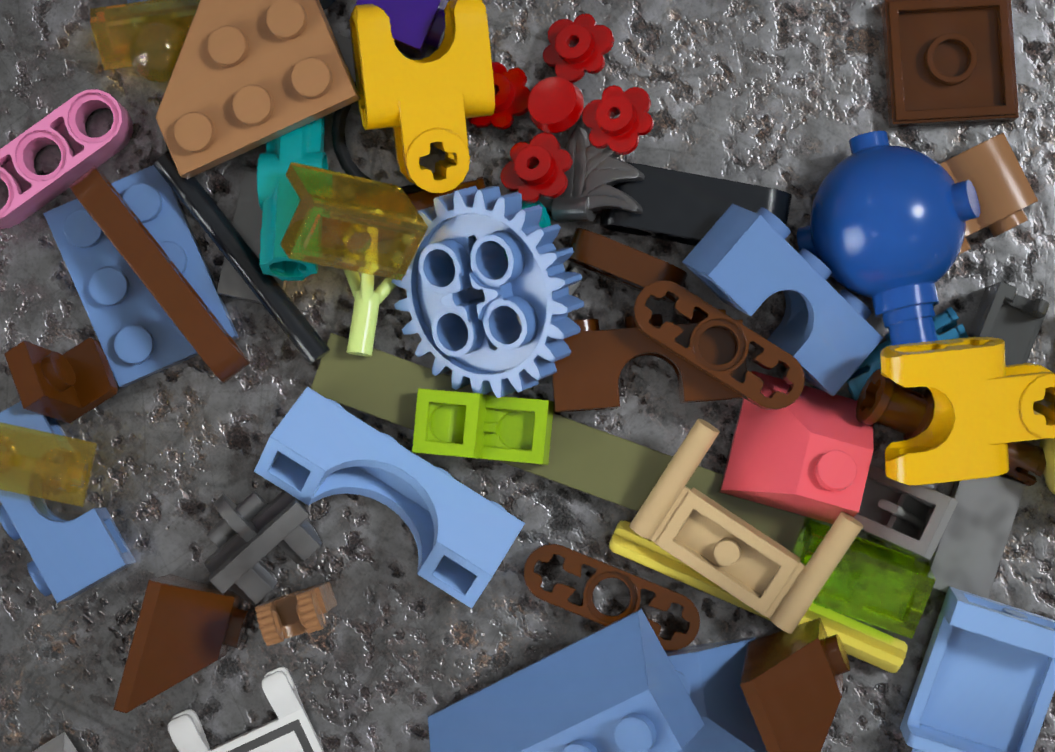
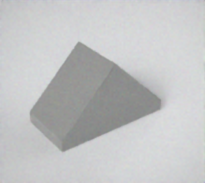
[854,464,958,560]

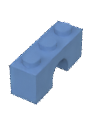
[682,203,883,396]
[0,401,136,603]

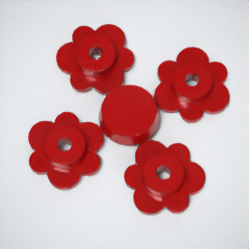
[467,13,654,204]

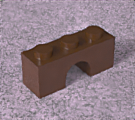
[552,309,747,413]

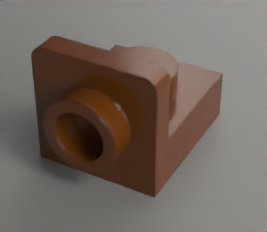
[4,338,118,423]

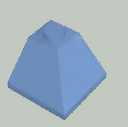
[664,637,767,752]

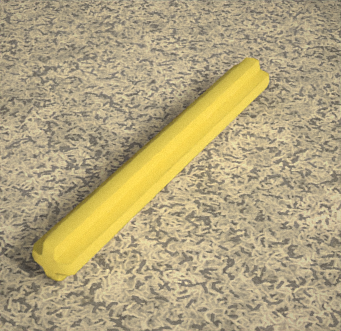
[609,520,908,673]

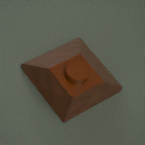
[113,574,248,713]
[740,618,850,752]

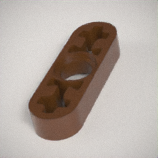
[633,280,805,410]
[524,543,700,651]

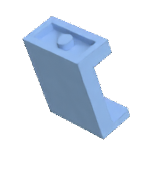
[900,586,1055,752]

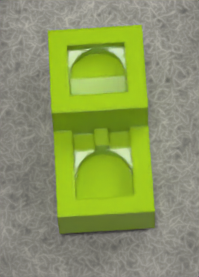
[412,388,554,465]

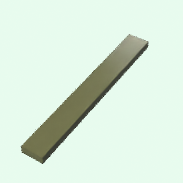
[311,333,806,552]

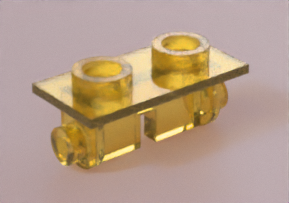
[0,422,98,507]

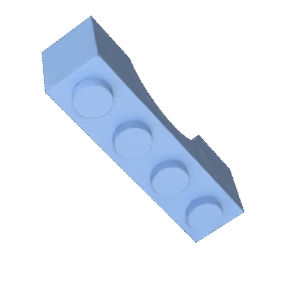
[254,386,525,609]

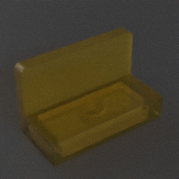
[280,162,428,281]

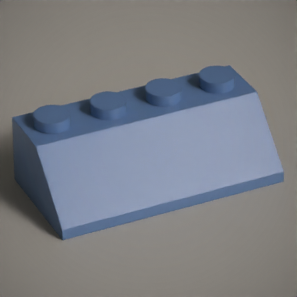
[428,608,705,752]

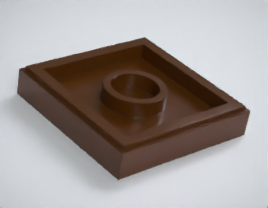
[881,0,1019,128]

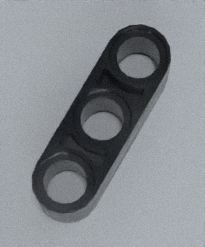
[600,162,792,246]

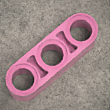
[0,89,133,229]

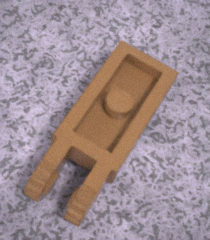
[255,581,337,646]

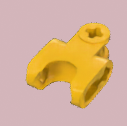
[349,0,495,193]
[880,337,1055,486]

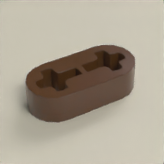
[568,228,687,303]

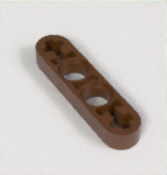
[69,166,250,383]

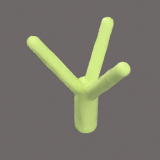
[336,222,407,357]

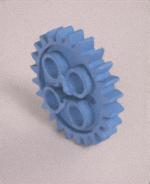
[392,185,584,398]

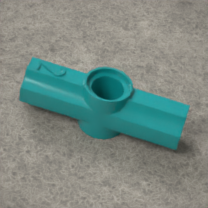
[257,116,329,281]

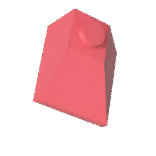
[720,371,874,524]

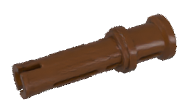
[856,369,1046,486]

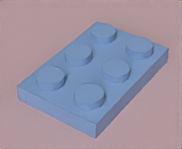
[43,165,239,388]

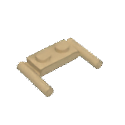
[629,418,863,634]

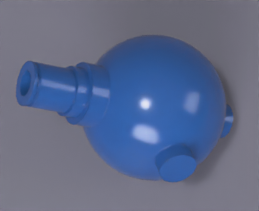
[797,131,980,345]

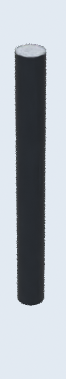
[153,151,330,365]

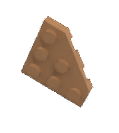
[155,0,361,179]

